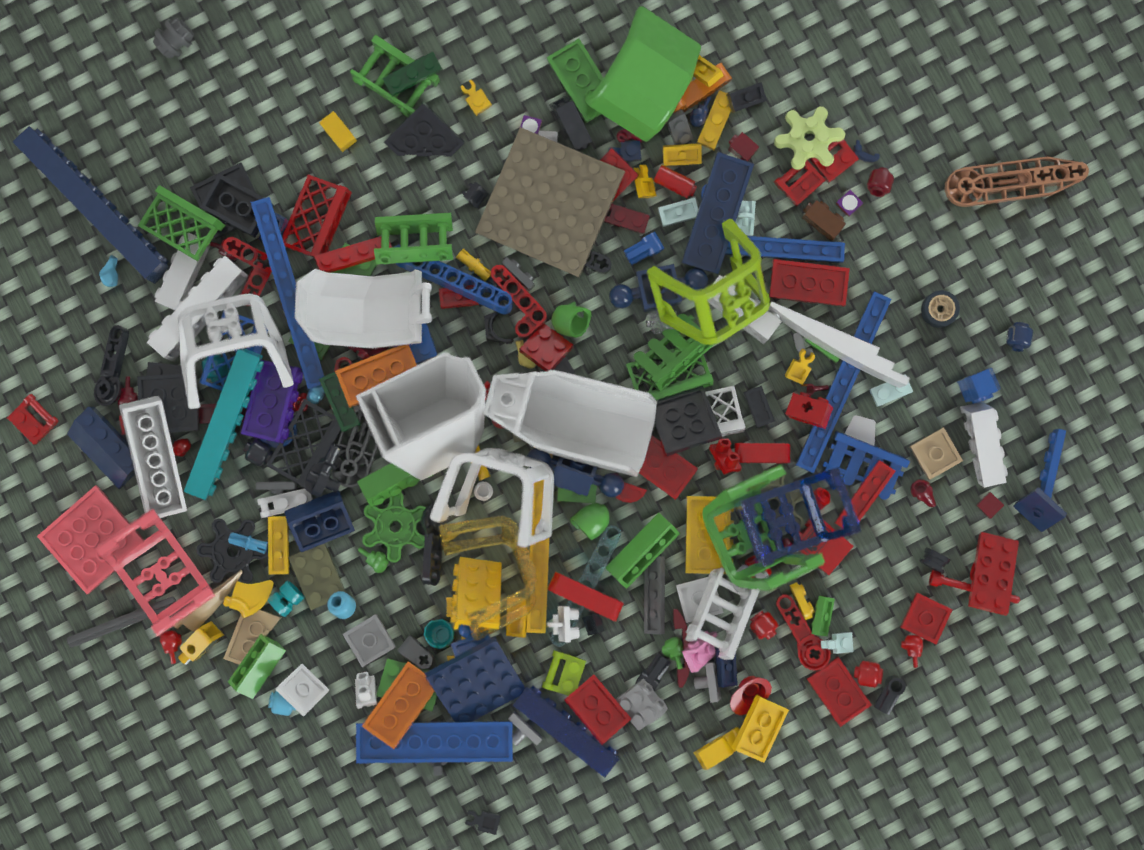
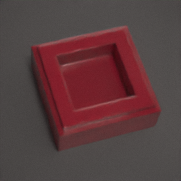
[976,492,1004,519]

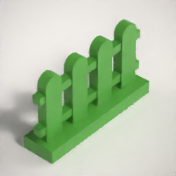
[634,314,715,392]

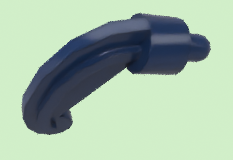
[854,140,880,162]

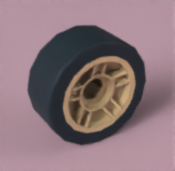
[921,290,960,328]

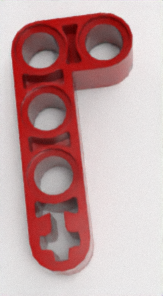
[491,265,547,339]
[547,572,624,621]

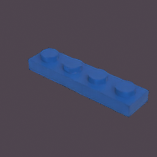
[1040,429,1066,498]

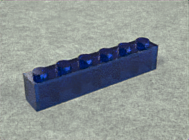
[513,685,619,778]

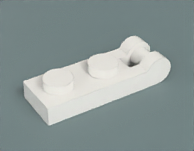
[257,488,313,518]

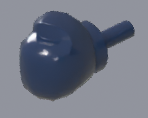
[690,96,711,128]

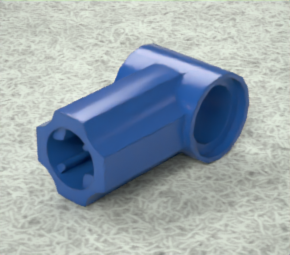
[624,232,665,266]

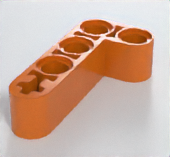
[673,63,732,113]

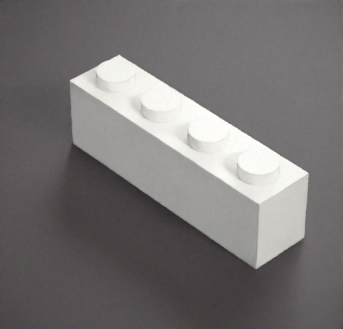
[155,233,210,310]

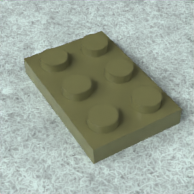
[288,543,346,610]

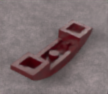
[673,608,691,688]

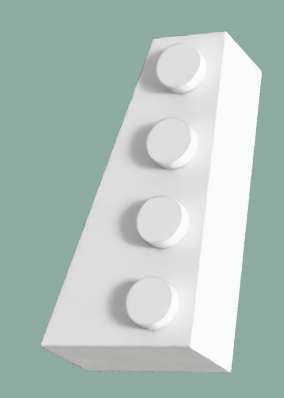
[960,402,1008,488]

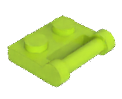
[541,650,586,696]

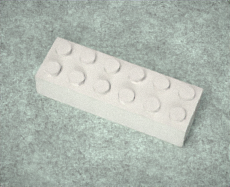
[147,256,248,361]
[119,396,187,518]

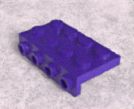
[241,360,303,444]

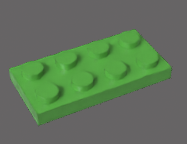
[547,38,603,123]

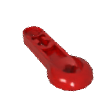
[776,595,831,671]

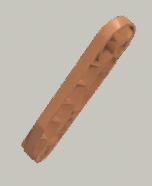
[945,157,1089,207]

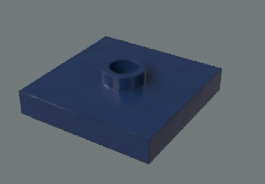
[1013,487,1067,532]

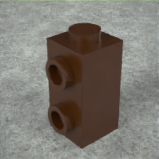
[802,200,846,242]

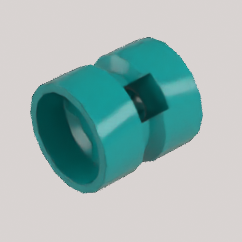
[268,580,305,617]

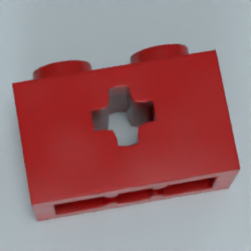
[785,392,833,429]

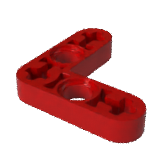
[222,237,272,306]

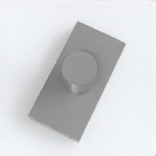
[694,661,721,702]
[508,711,543,746]

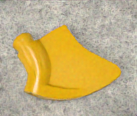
[223,580,274,619]

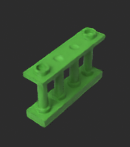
[350,34,440,117]
[374,213,453,264]

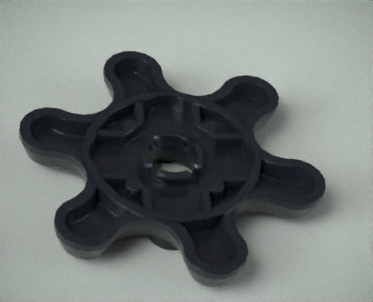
[196,518,268,584]

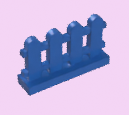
[823,431,910,500]

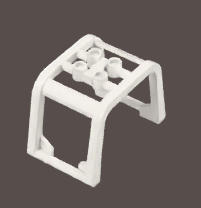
[178,294,294,409]
[430,448,554,547]

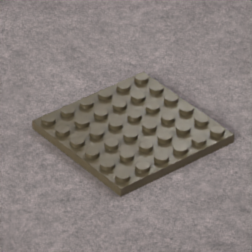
[475,127,625,278]

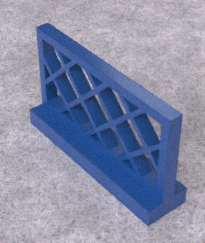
[199,310,268,391]

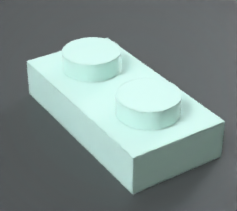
[658,198,698,227]
[869,374,913,407]

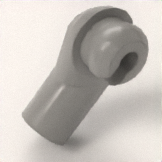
[793,333,813,358]

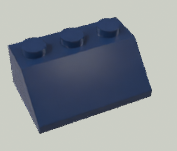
[284,489,355,552]

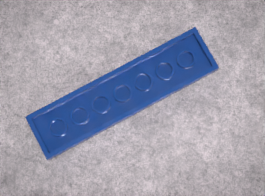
[356,721,513,763]

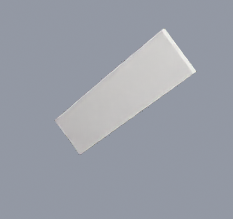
[768,301,910,388]

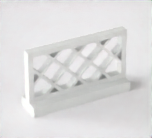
[706,386,745,437]

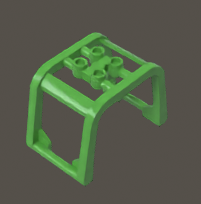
[702,465,825,591]

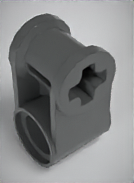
[397,635,435,669]

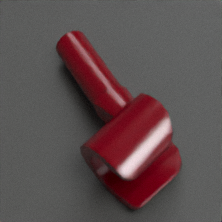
[801,384,829,395]

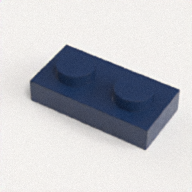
[716,648,738,687]

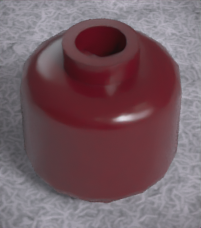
[867,167,894,197]

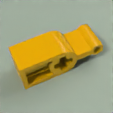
[693,727,740,770]

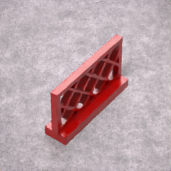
[282,174,352,258]

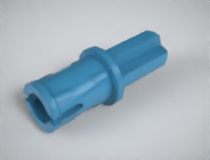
[228,532,268,554]

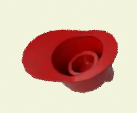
[730,676,772,715]

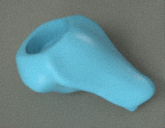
[99,255,118,287]
[306,385,325,404]

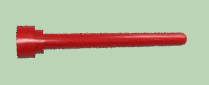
[929,570,1020,604]

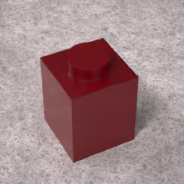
[728,132,759,162]

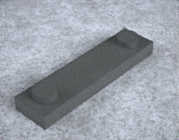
[644,556,665,634]

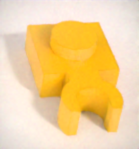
[461,80,492,116]
[785,348,815,385]

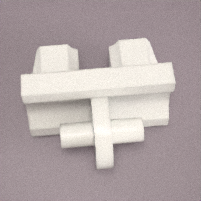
[547,606,579,642]
[355,672,377,709]

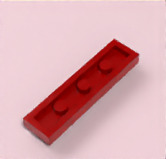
[314,236,392,273]
[834,460,896,534]

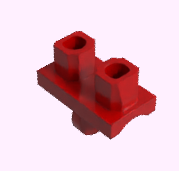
[709,438,742,474]

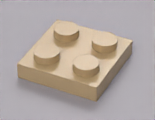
[909,428,963,480]

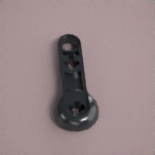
[94,325,129,406]
[421,503,445,586]

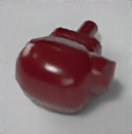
[210,240,242,261]
[118,376,138,406]

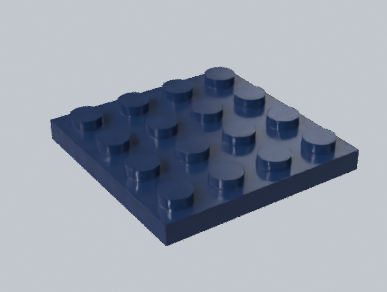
[425,636,527,722]

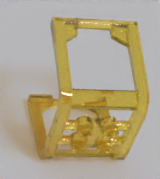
[439,516,536,641]

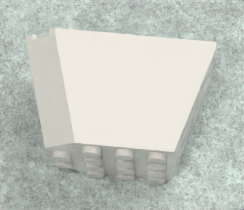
[356,352,486,480]

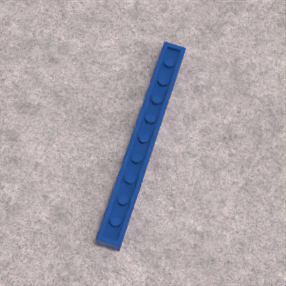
[251,197,324,389]
[796,291,891,473]

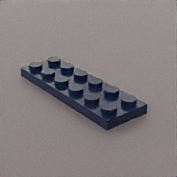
[681,152,754,274]

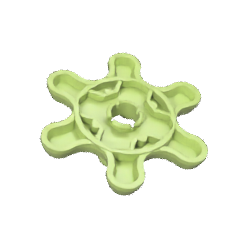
[774,107,845,170]

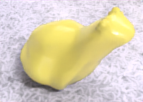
[515,340,536,369]

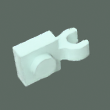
[821,632,853,654]

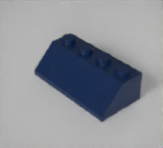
[67,406,135,489]

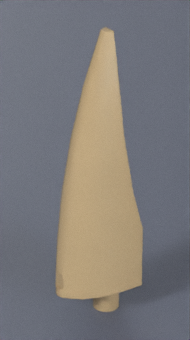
[174,570,243,632]

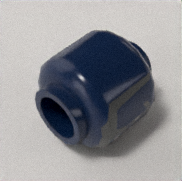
[1006,322,1033,352]

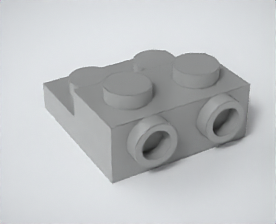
[615,678,668,731]

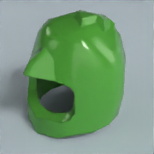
[551,302,592,338]
[570,503,610,540]

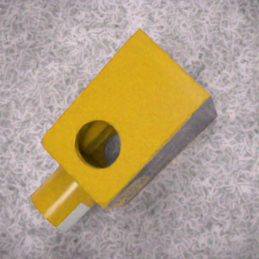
[178,621,224,664]

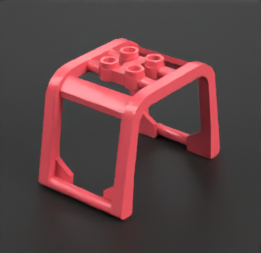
[95,509,215,636]

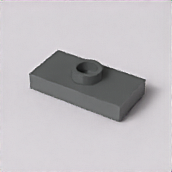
[256,482,298,494]

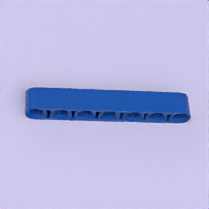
[394,245,513,314]

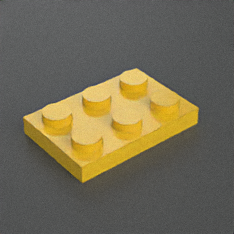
[731,695,789,762]

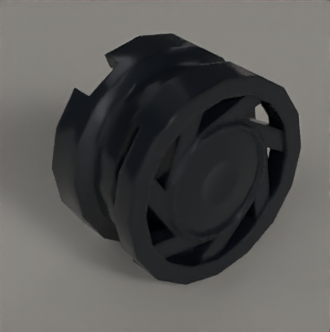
[919,547,951,574]

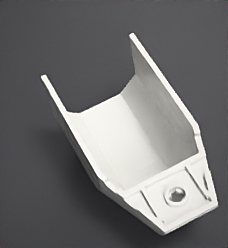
[483,370,657,477]

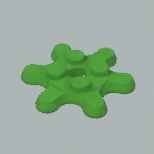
[362,492,426,563]

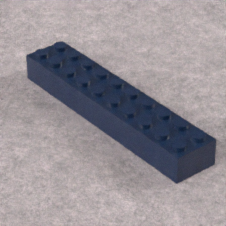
[12,126,170,284]

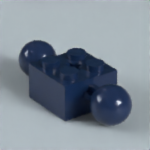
[609,264,708,312]
[527,448,624,497]

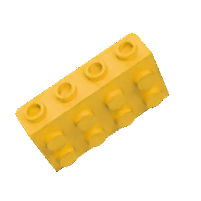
[685,496,734,574]
[450,557,502,629]

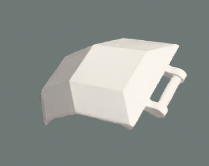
[295,269,432,348]

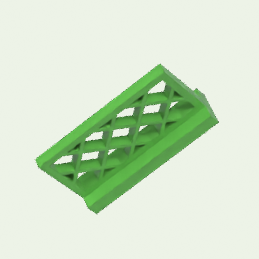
[138,185,225,262]
[626,348,713,400]

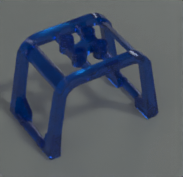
[734,467,862,567]

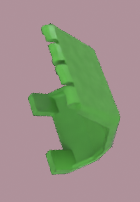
[585,6,701,142]

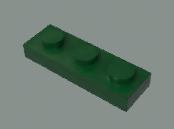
[382,51,442,97]
[319,372,361,432]

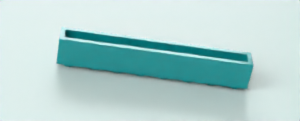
[184,348,264,500]

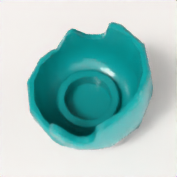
[424,619,455,649]

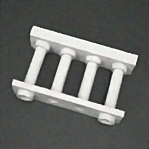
[685,568,760,660]

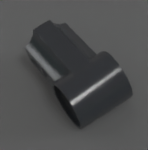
[635,653,671,691]
[874,675,906,715]

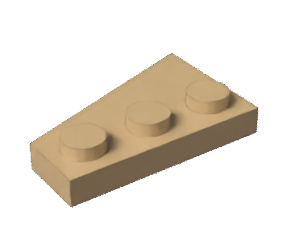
[224,609,282,665]

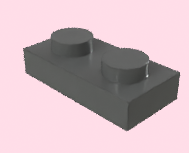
[666,109,694,145]
[502,257,535,292]

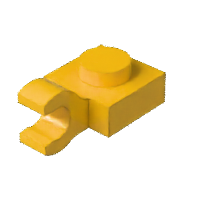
[633,165,656,198]

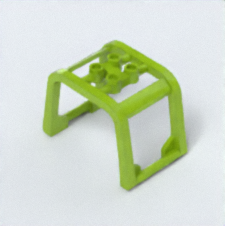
[647,219,770,345]

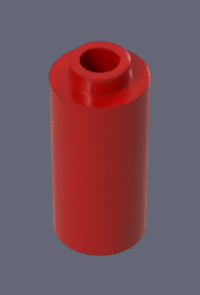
[653,165,697,198]

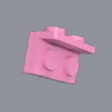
[682,631,717,673]

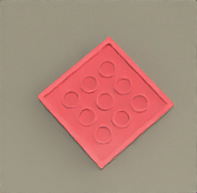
[37,485,144,594]

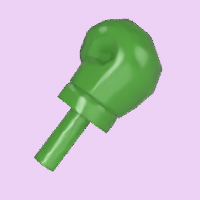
[358,547,389,573]
[662,637,684,669]

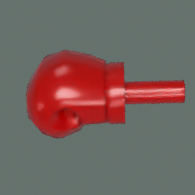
[160,630,182,664]
[901,635,923,668]

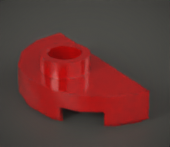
[616,482,647,503]

